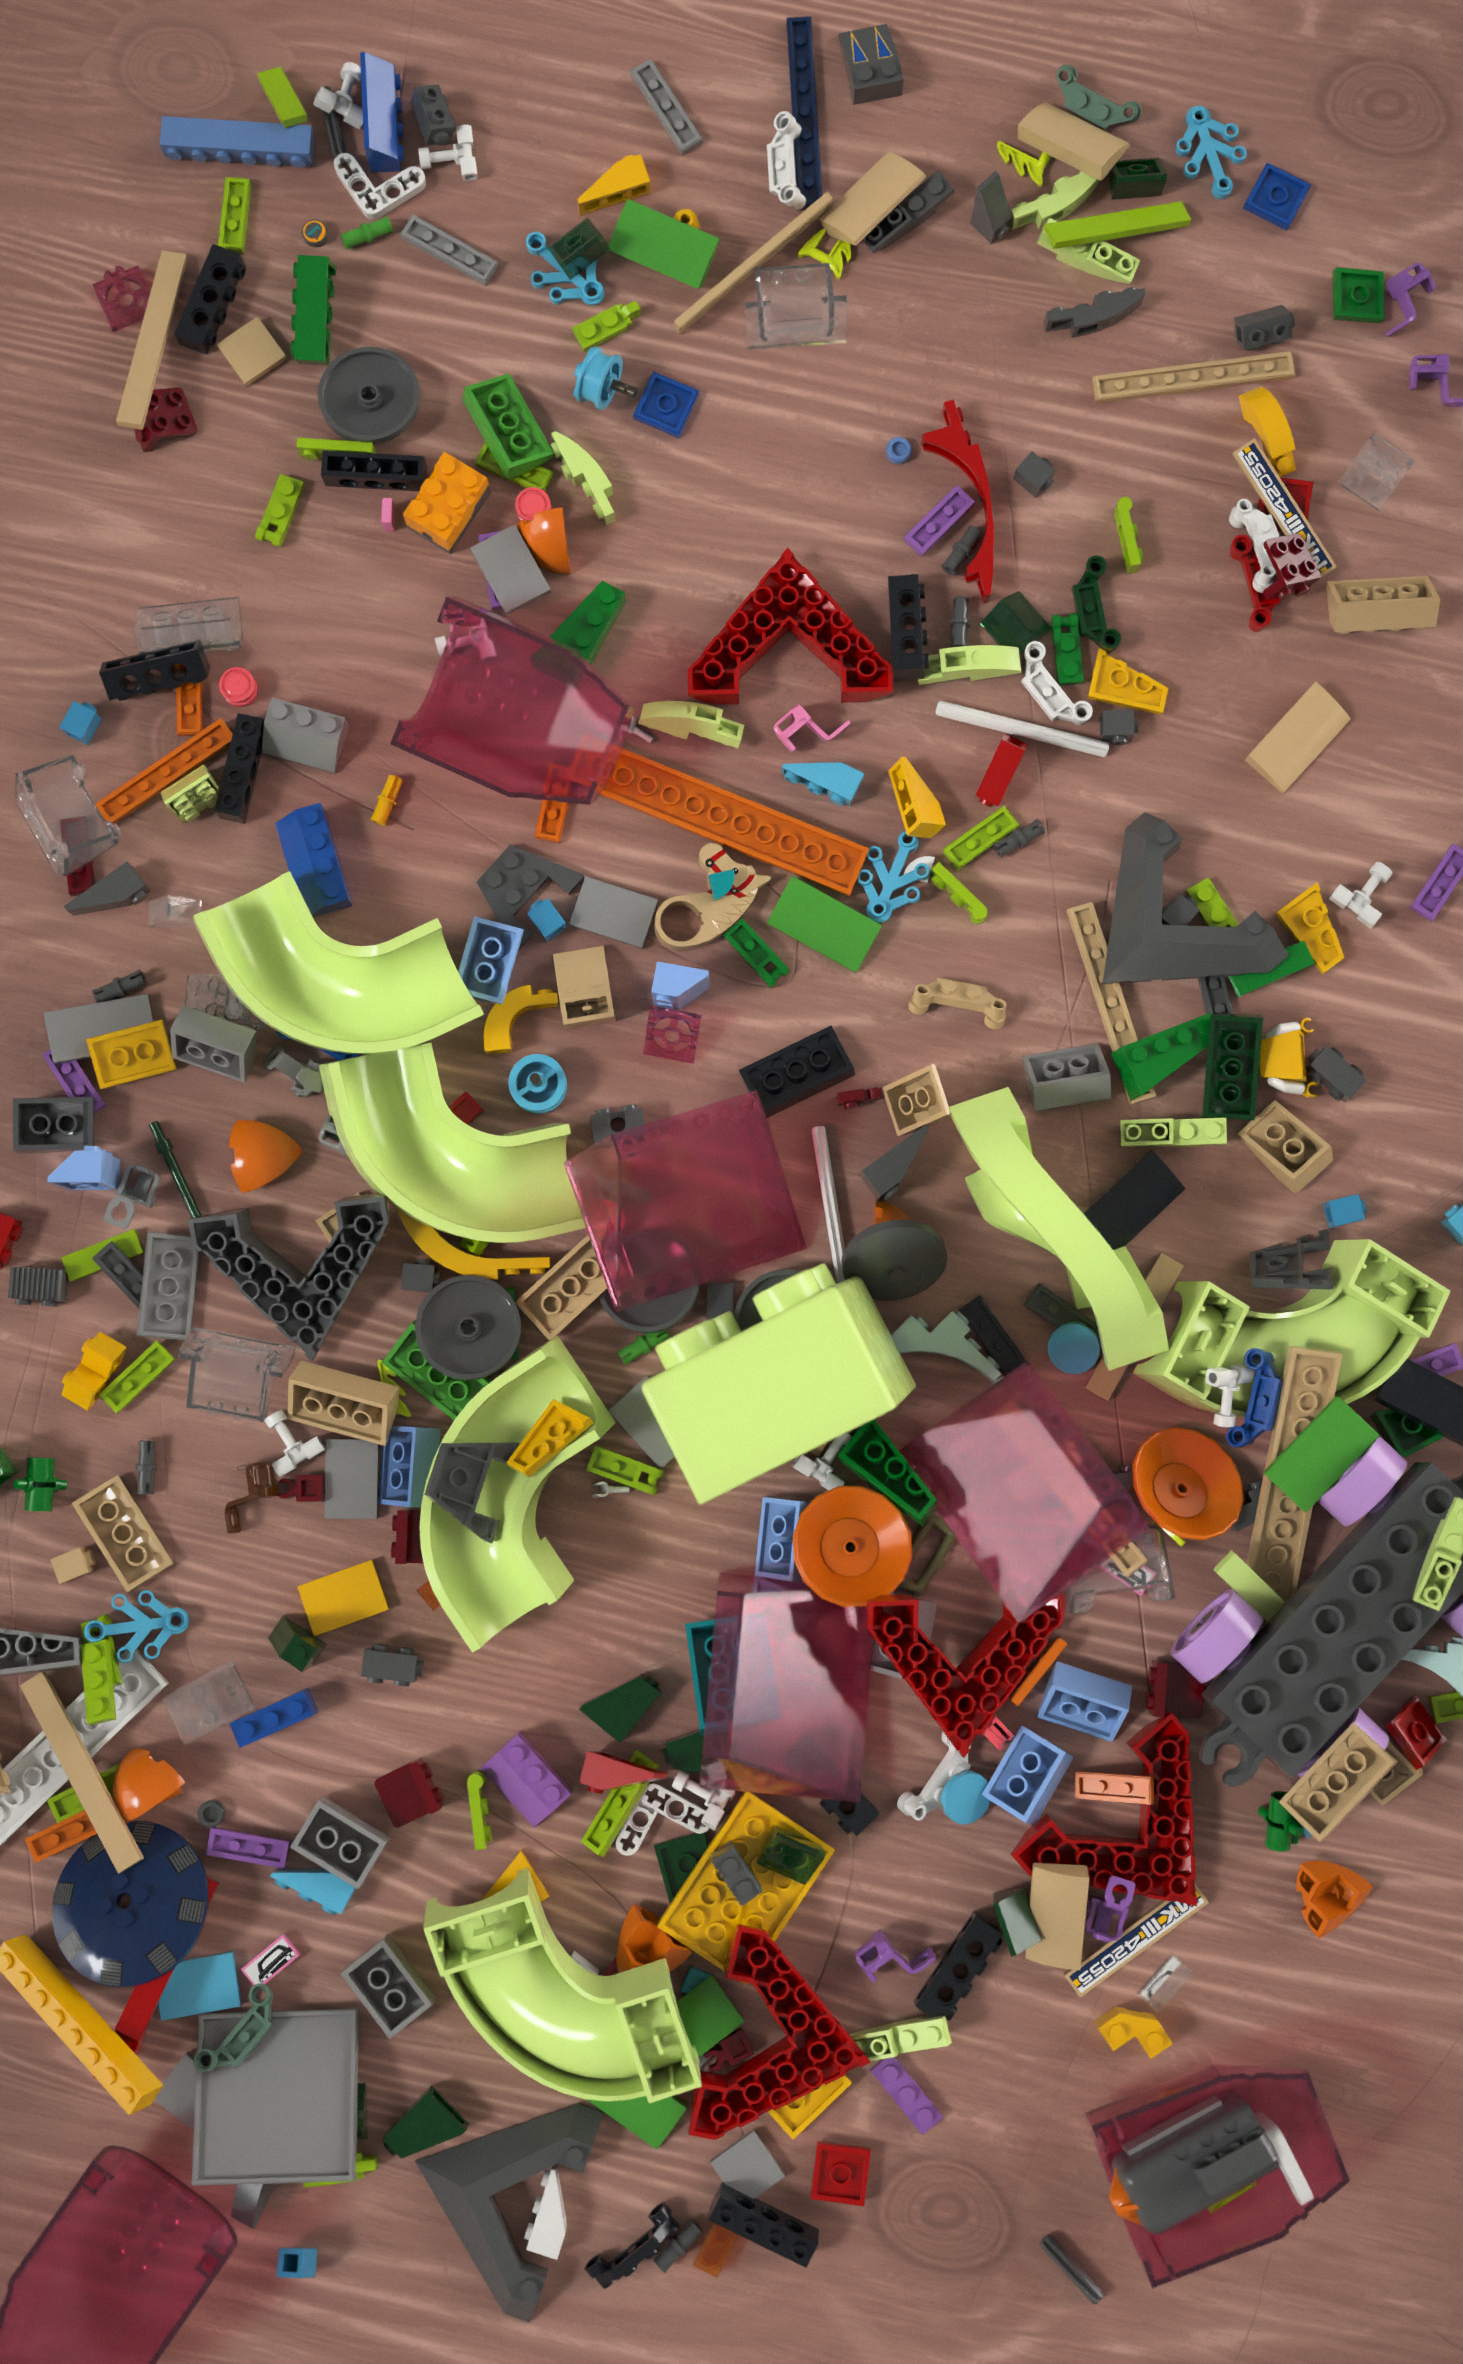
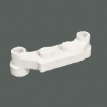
[767,111,806,210]
[1229,499,1280,593]
[1021,641,1093,725]
[897,1732,971,1821]

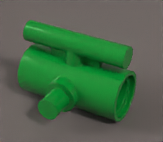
[14,1457,67,1511]
[1258,1791,1304,1852]

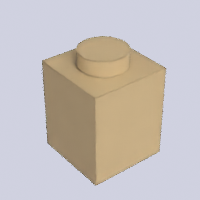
[50,1546,96,1584]

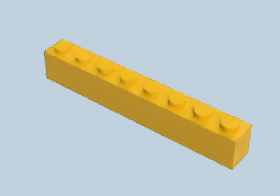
[0,1934,164,2115]

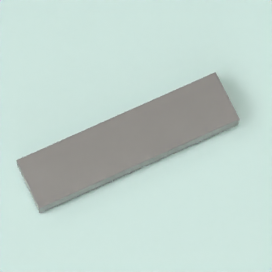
[630,59,703,155]
[400,214,499,286]

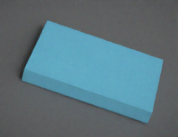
[159,1951,242,2021]

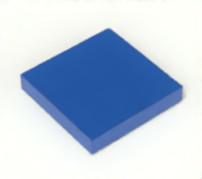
[1243,163,1311,231]
[633,371,699,438]

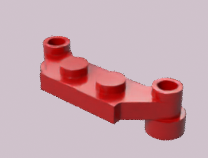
[1230,535,1281,632]

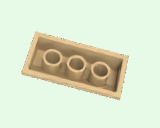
[1327,576,1440,634]
[287,1360,399,1446]

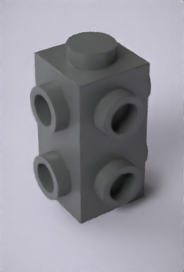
[411,84,456,146]
[1234,305,1295,351]
[1306,1046,1366,1102]
[361,1644,424,1687]

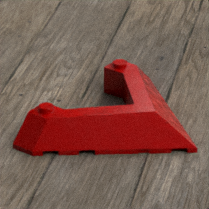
[687,547,893,705]
[866,1589,1065,1758]
[1011,1712,1197,1906]
[688,1924,871,2140]

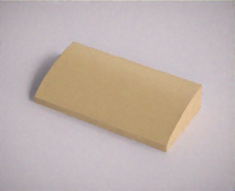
[1018,102,1129,181]
[819,151,926,246]
[1245,682,1350,794]
[515,1231,626,1341]
[71,1475,173,1594]
[1279,1722,1397,1842]
[1025,1863,1089,1970]

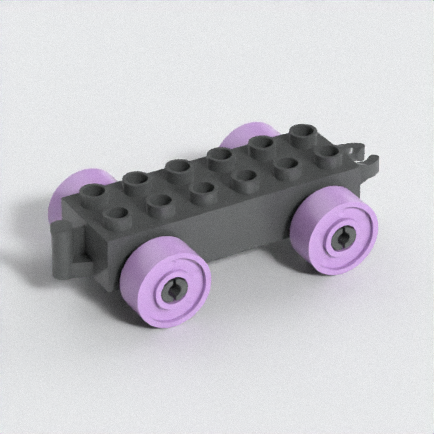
[1170,1436,1463,1787]

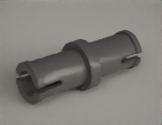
[941,526,983,576]
[950,596,970,648]
[993,819,1045,858]
[92,969,147,1003]
[135,1440,157,1494]
[653,2219,704,2273]

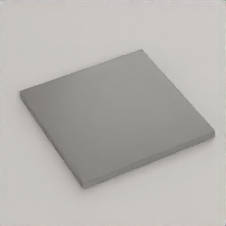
[191,2009,359,2186]

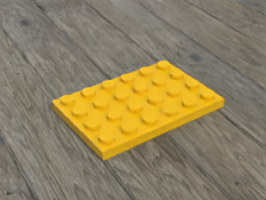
[657,1789,835,1986]

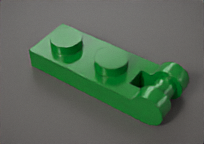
[1051,613,1084,686]
[723,918,790,989]

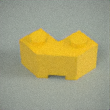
[61,1331,126,1411]
[1094,2006,1173,2059]

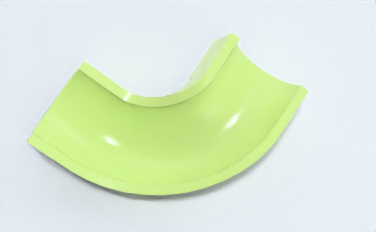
[193,871,484,1054]
[319,1042,590,1243]
[949,1087,1169,1371]
[1133,1239,1451,1418]
[420,1335,616,1653]
[423,1867,702,2103]

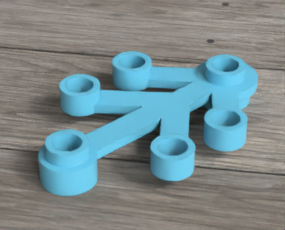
[1175,106,1247,200]
[526,232,605,305]
[857,831,930,923]
[84,1590,189,1664]

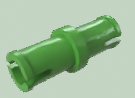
[341,216,393,250]
[617,1330,670,1366]

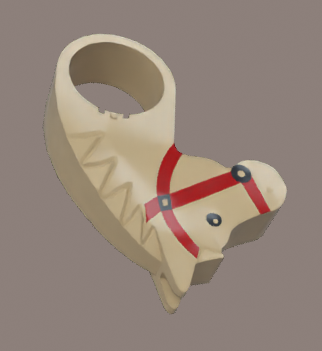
[654,843,771,951]

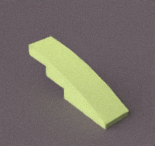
[1213,1550,1286,1622]

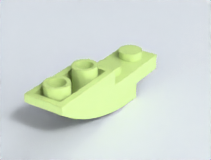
[1010,171,1100,230]
[1037,218,1140,284]
[550,431,615,525]
[918,645,1022,685]
[638,701,744,748]
[1120,1118,1227,1147]
[1413,1496,1463,1611]
[849,2016,952,2061]

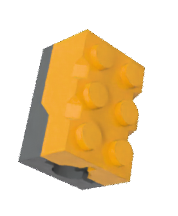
[403,452,491,554]

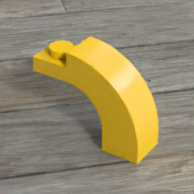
[1239,386,1296,477]
[484,985,560,1055]

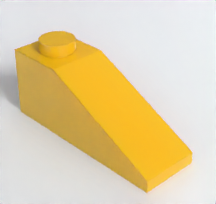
[577,154,651,216]
[888,757,946,838]

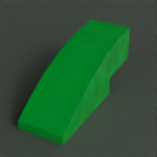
[1228,941,1315,997]

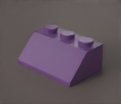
[480,1731,573,1827]

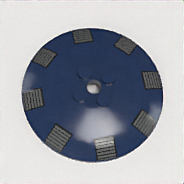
[52,1821,209,1987]

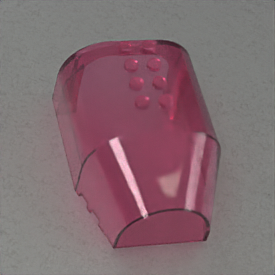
[390,596,633,805]
[1084,2064,1350,2288]
[0,2145,238,2364]

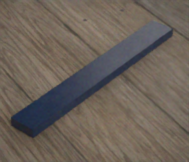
[786,16,822,211]

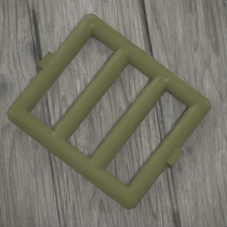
[846,1510,959,1596]

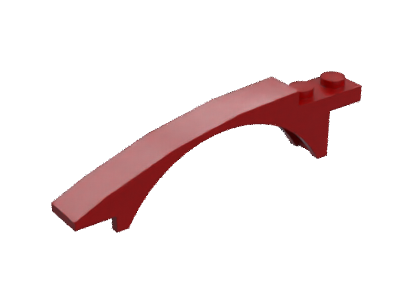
[921,399,994,604]
[93,1876,219,2079]

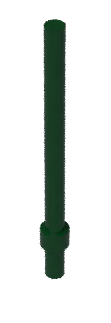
[149,1121,213,1262]

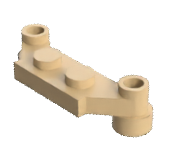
[908,977,1006,1029]

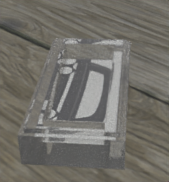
[1137,1953,1193,2013]

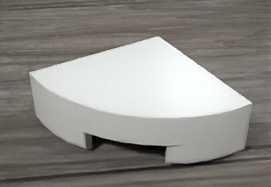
[903,856,935,883]

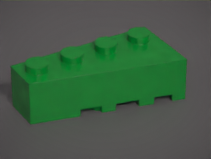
[531,581,626,689]

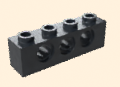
[174,244,246,355]
[321,451,428,492]
[888,574,929,681]
[99,640,210,701]
[214,713,264,824]
[782,1733,880,1836]
[914,1911,1003,2021]
[708,2182,819,2268]

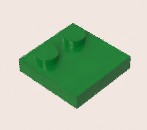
[1332,267,1384,324]

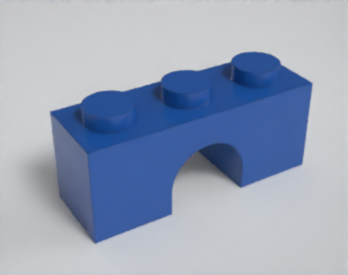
[229,1688,318,1748]

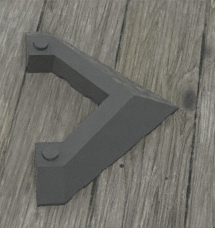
[1102,812,1288,985]
[188,1194,390,1362]
[415,2103,603,2323]

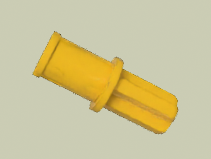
[370,775,403,826]

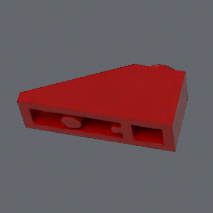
[579,1751,667,1794]

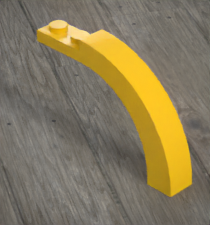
[397,1209,552,1281]

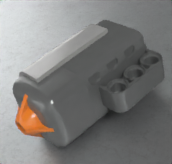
[1108,2090,1280,2234]

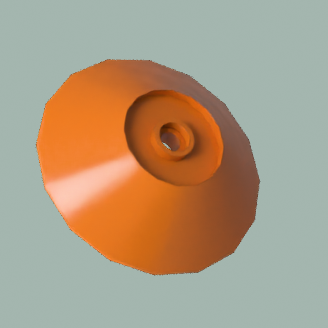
[1132,1427,1244,1541]
[793,1486,913,1607]

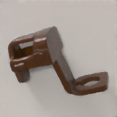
[225,1462,279,1534]

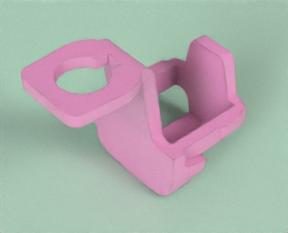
[773,704,850,753]

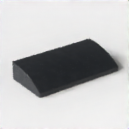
[739,1026,855,1120]
[1083,1150,1185,1250]
[1374,1359,1463,1446]

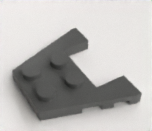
[476,844,584,951]
[1250,1229,1333,1290]
[424,1443,520,1544]

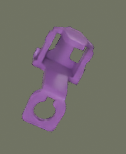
[1385,263,1436,337]
[1409,354,1463,407]
[1085,1876,1135,1943]
[855,1929,937,1983]

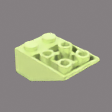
[161,764,220,823]

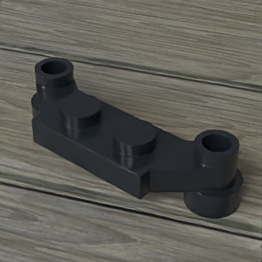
[584,2202,680,2289]

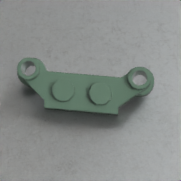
[1056,65,1142,130]
[193,1984,275,2072]

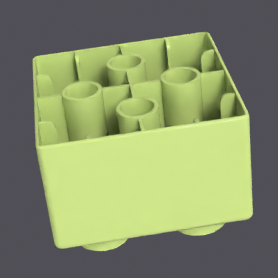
[642,1263,916,1504]

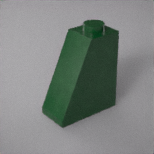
[268,1615,327,1672]
[579,1674,661,1743]
[662,1729,743,1776]
[382,2085,469,2159]

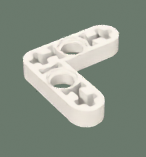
[334,153,426,220]
[616,1782,709,1856]
[1254,2111,1314,2206]

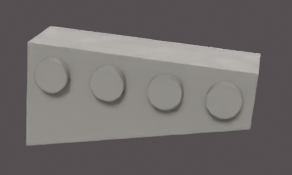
[0,1628,84,1677]

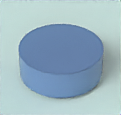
[886,437,912,465]

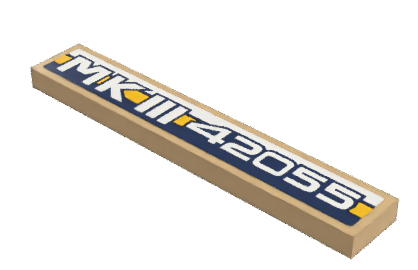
[1232,438,1337,578]
[1064,1884,1209,1998]

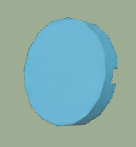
[1048,1322,1100,1374]
[941,1770,990,1825]

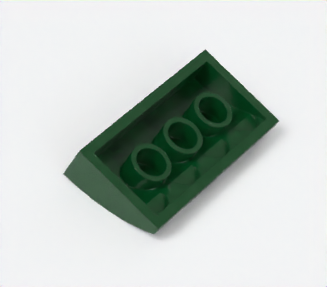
[1202,1014,1263,1120]

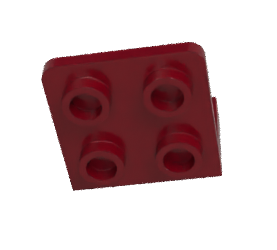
[135,388,197,452]
[1263,533,1321,600]
[391,1510,424,1564]
[1146,1660,1205,1718]
[374,1757,444,1828]

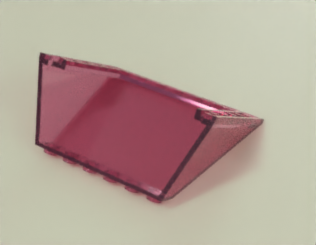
[564,1090,806,1312]
[899,1360,1149,1624]
[700,1573,873,1803]

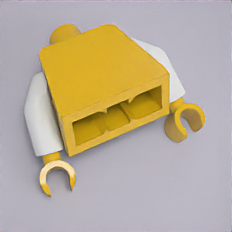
[1259,1018,1318,1098]

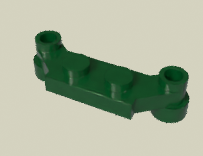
[1071,555,1121,654]

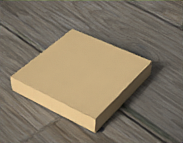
[216,316,287,387]

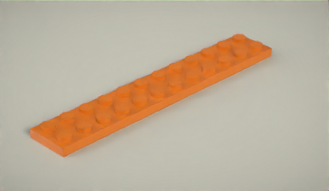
[566,734,869,897]

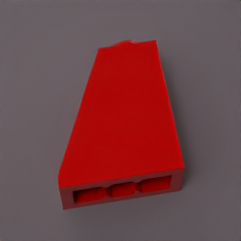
[975,734,1029,807]

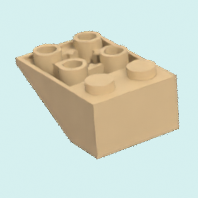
[553,946,616,1030]

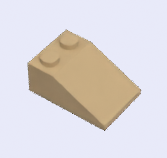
[882,1064,951,1137]
[1237,1100,1333,1194]

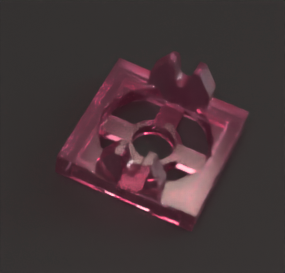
[92,265,150,332]
[643,1005,702,1064]

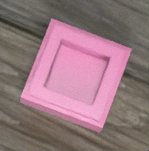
[381,498,395,531]

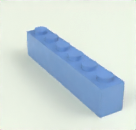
[160,116,315,168]

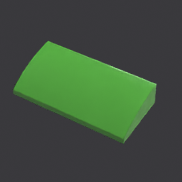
[607,199,720,289]
[462,373,554,480]
[767,876,882,973]
[382,1320,493,1420]
[1263,1395,1380,1513]
[676,1974,745,2057]
[587,2095,687,2150]

